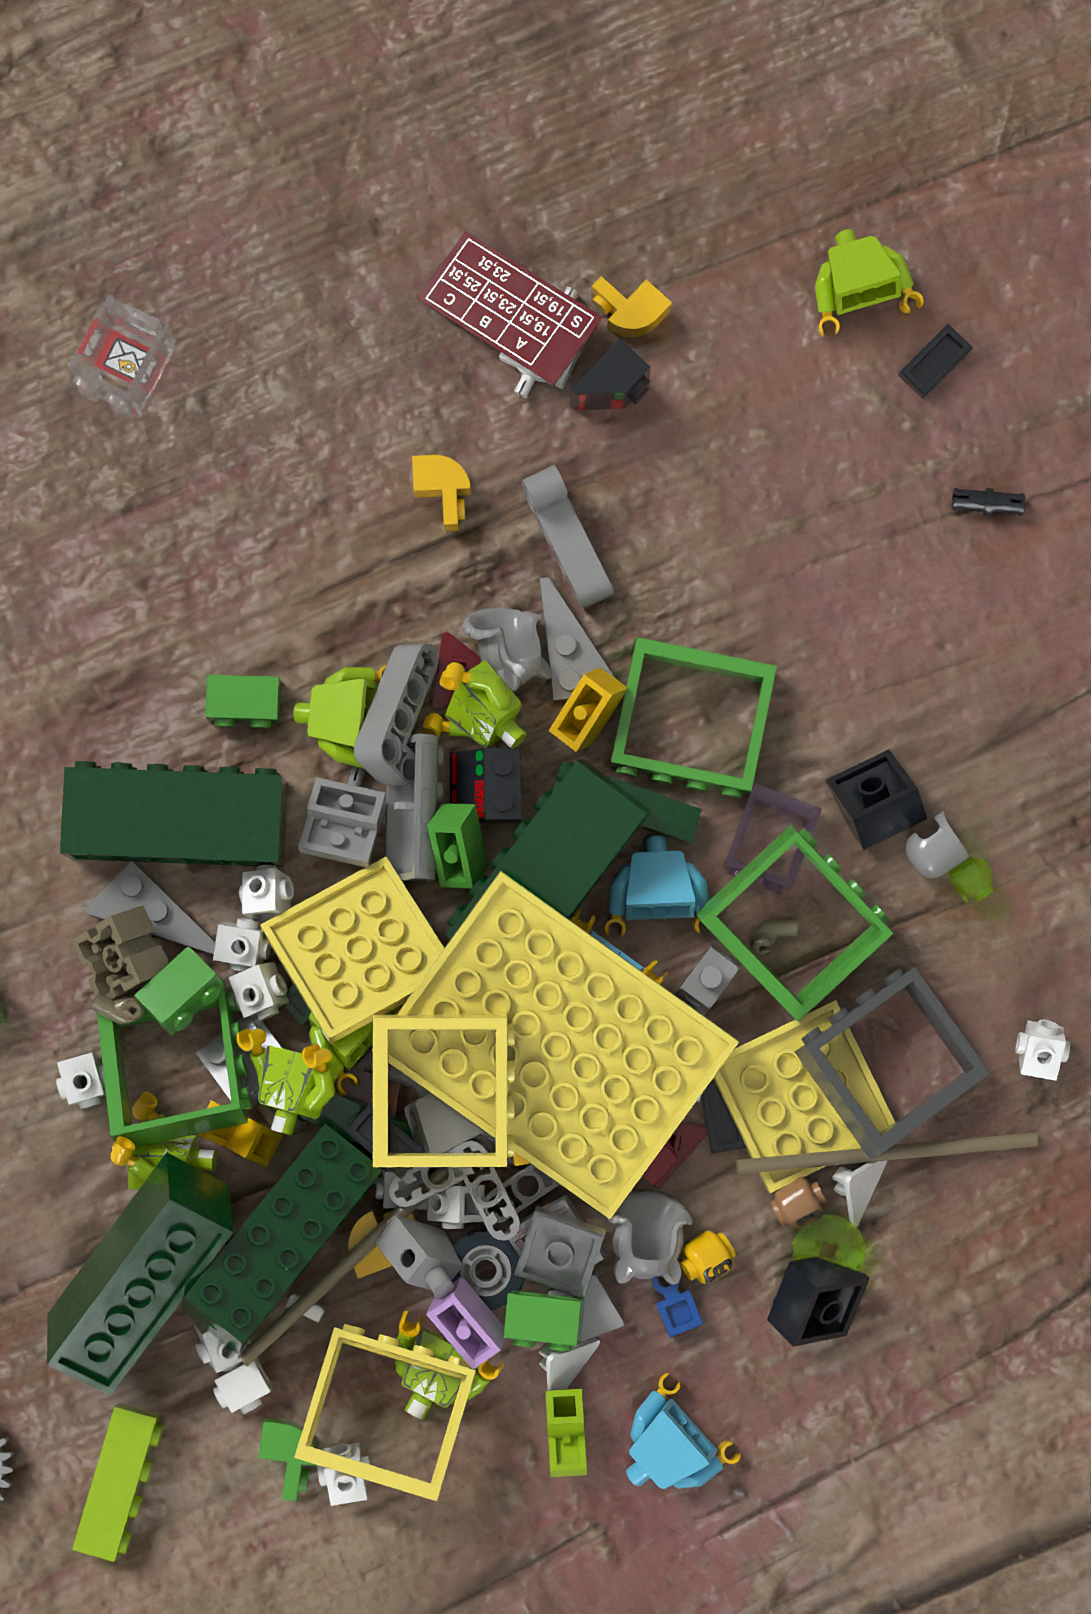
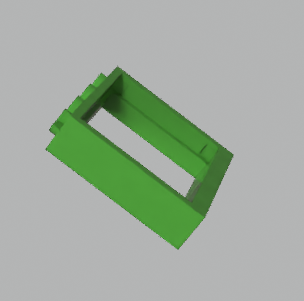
[610,637,777,798]
[696,825,893,1022]
[97,979,252,1147]

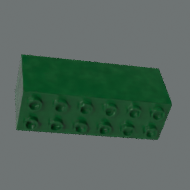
[446,759,651,939]
[60,761,288,868]
[180,1123,383,1355]
[47,1152,233,1396]

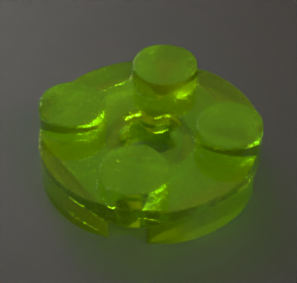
[792,1214,865,1271]

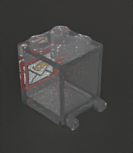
[67,294,177,417]

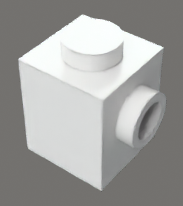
[213,1358,273,1414]

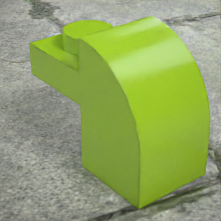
[545,1389,587,1477]

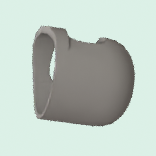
[905,811,969,879]

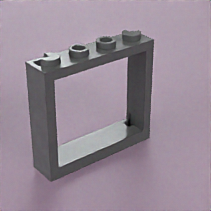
[794,967,990,1159]

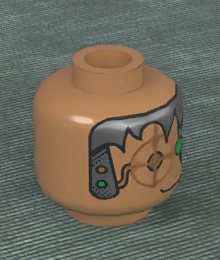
[770,1177,827,1230]

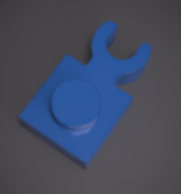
[652,1277,703,1337]

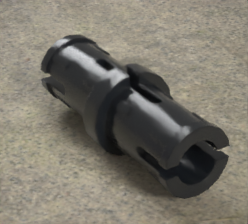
[951,488,1025,516]

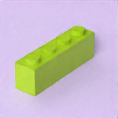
[72,1403,164,1562]

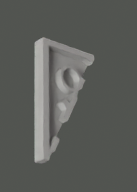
[540,577,615,702]
[84,861,216,954]

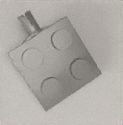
[298,767,387,868]
[196,1016,285,1111]

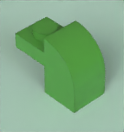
[258,1418,318,1501]

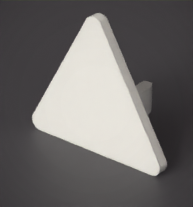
[833,1160,888,1228]
[539,1338,600,1391]

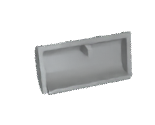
[385,733,444,883]

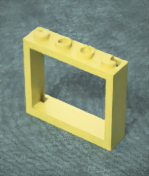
[373,1015,514,1167]
[294,1324,476,1501]

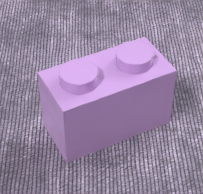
[426,1277,505,1369]

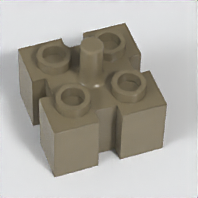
[71,905,169,1001]

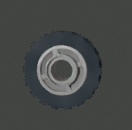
[451,1228,525,1311]

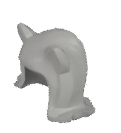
[462,608,551,692]
[608,1190,693,1285]

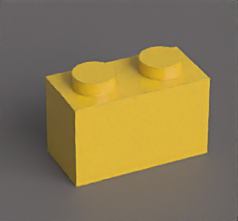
[549,667,628,752]

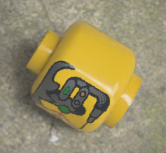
[680,1230,736,1285]

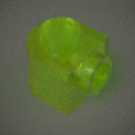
[947,856,995,903]

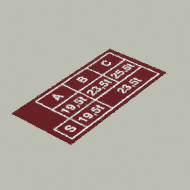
[417,231,603,385]

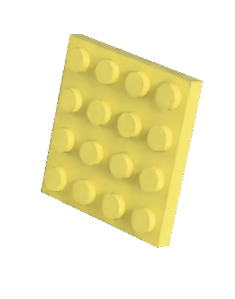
[260,857,444,1044]
[713,1000,895,1193]

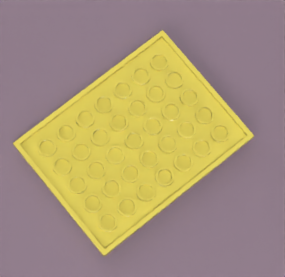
[372,871,739,1219]

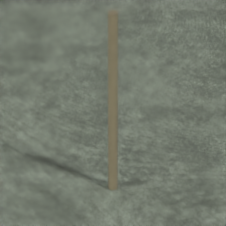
[736,1132,1038,1174]
[238,1147,476,1367]

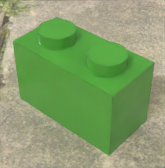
[205,675,282,729]
[427,803,488,888]
[134,946,224,1036]
[504,1290,585,1351]

